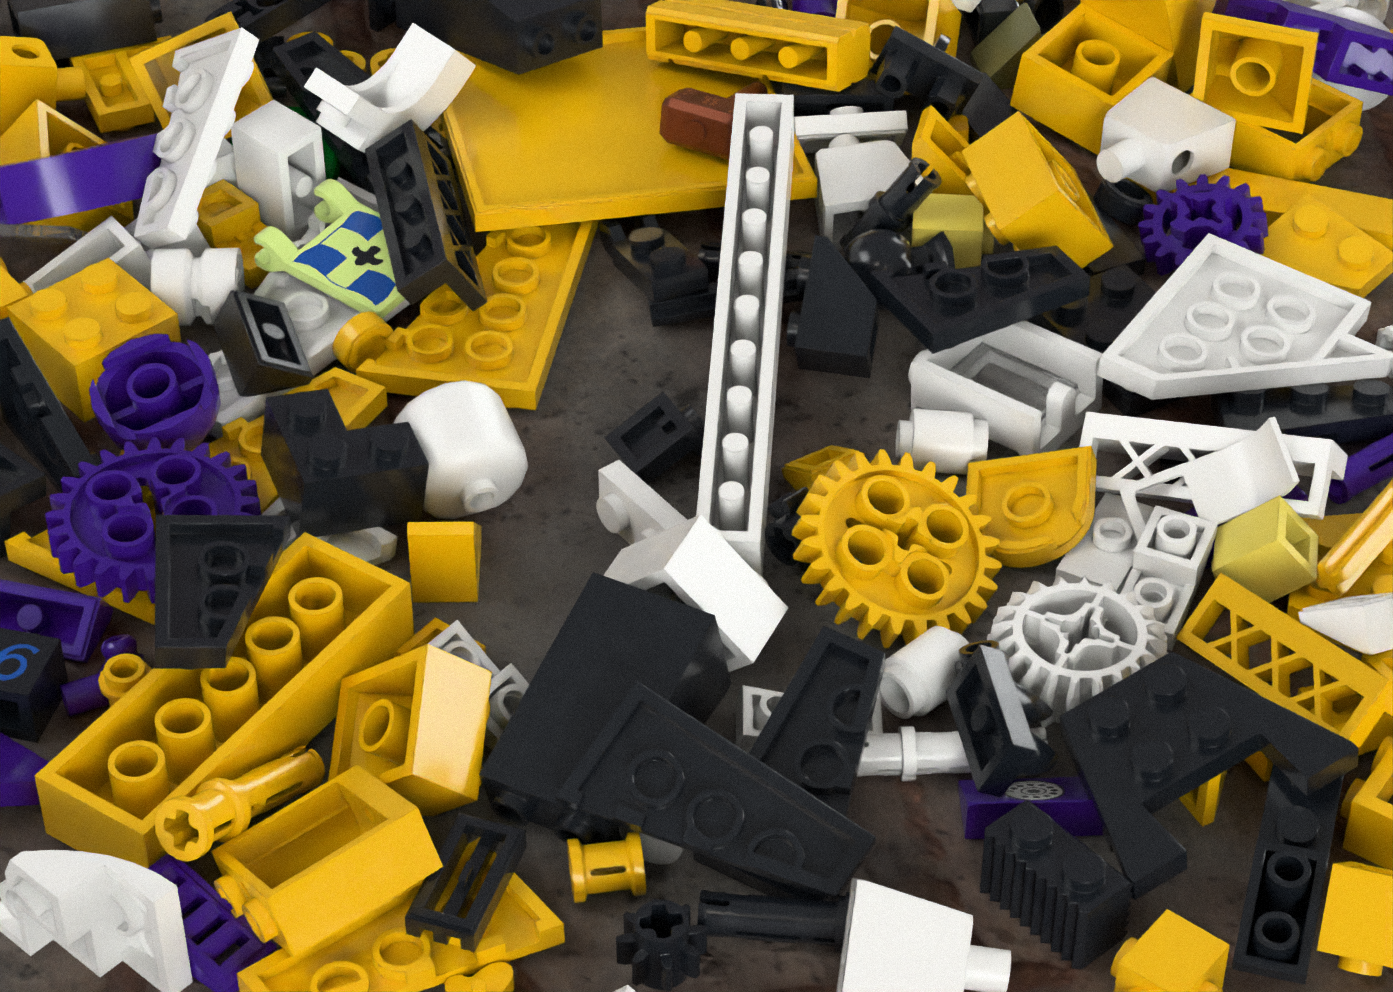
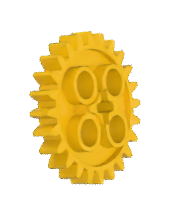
[791,449,1002,649]

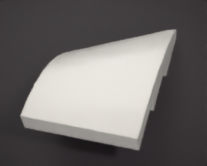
[0,850,193,992]

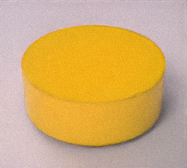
[332,311,393,373]

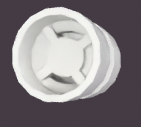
[151,248,245,326]

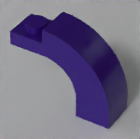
[0,133,161,226]

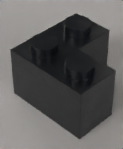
[261,389,429,538]

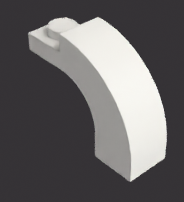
[304,23,476,153]

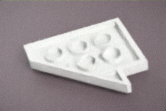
[1097,233,1393,400]

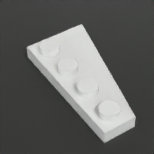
[133,27,259,249]

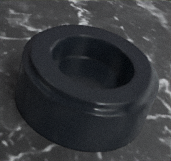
[1093,178,1154,225]

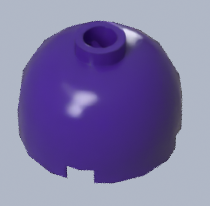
[89,333,221,451]

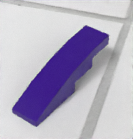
[1212,0,1393,96]

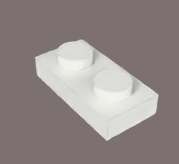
[596,460,687,545]

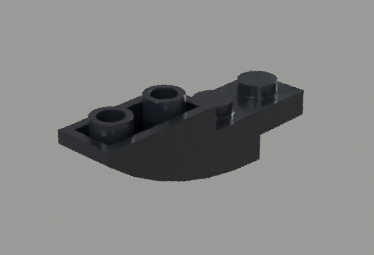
[1231,764,1344,985]

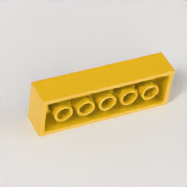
[34,532,415,869]

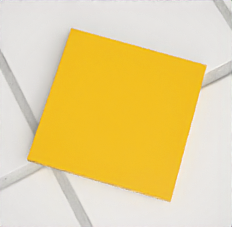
[440,27,818,232]

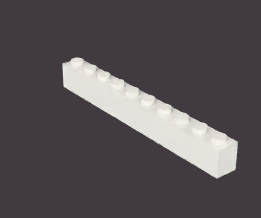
[696,93,794,576]

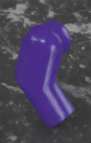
[59,634,144,717]

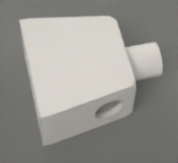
[1096,77,1236,192]
[814,134,932,250]
[836,878,1011,992]

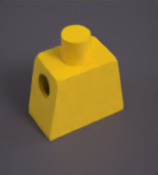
[0,36,86,137]

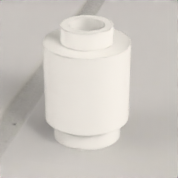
[895,408,989,475]
[879,626,969,719]

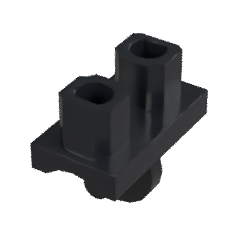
[870,26,984,122]

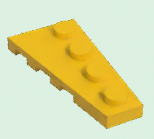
[237,837,565,992]

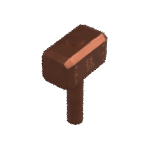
[659,81,768,160]

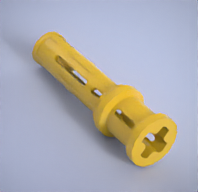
[155,746,325,862]

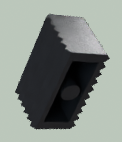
[980,800,1134,969]

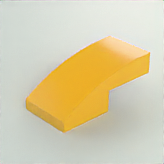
[197,179,269,289]

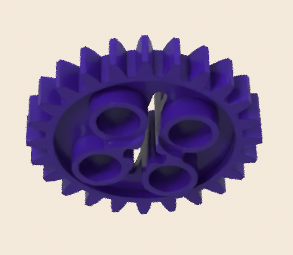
[45,437,261,603]

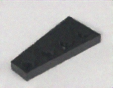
[270,31,455,195]

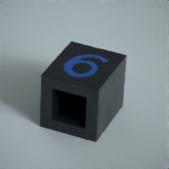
[0,628,68,743]

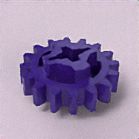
[1139,174,1268,276]

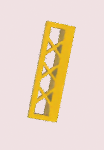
[1176,572,1393,750]

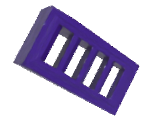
[148,853,277,992]

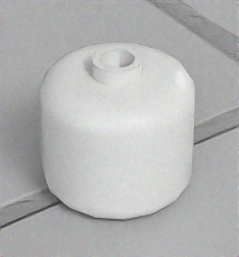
[394,380,528,519]

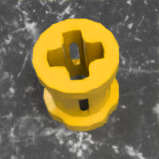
[567,832,646,903]

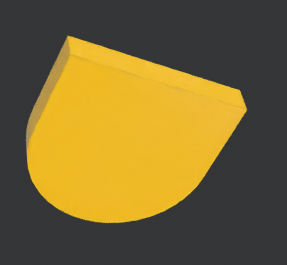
[966,446,1097,568]

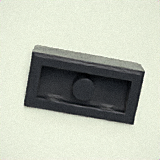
[214,290,313,397]

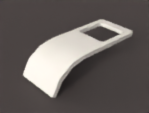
[1120,417,1300,541]

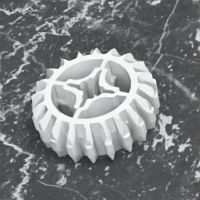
[987,575,1168,727]

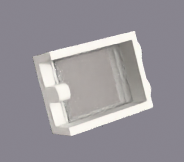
[908,320,1103,456]

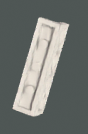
[1079,412,1348,520]

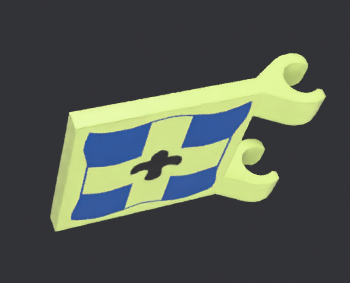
[254,178,405,319]

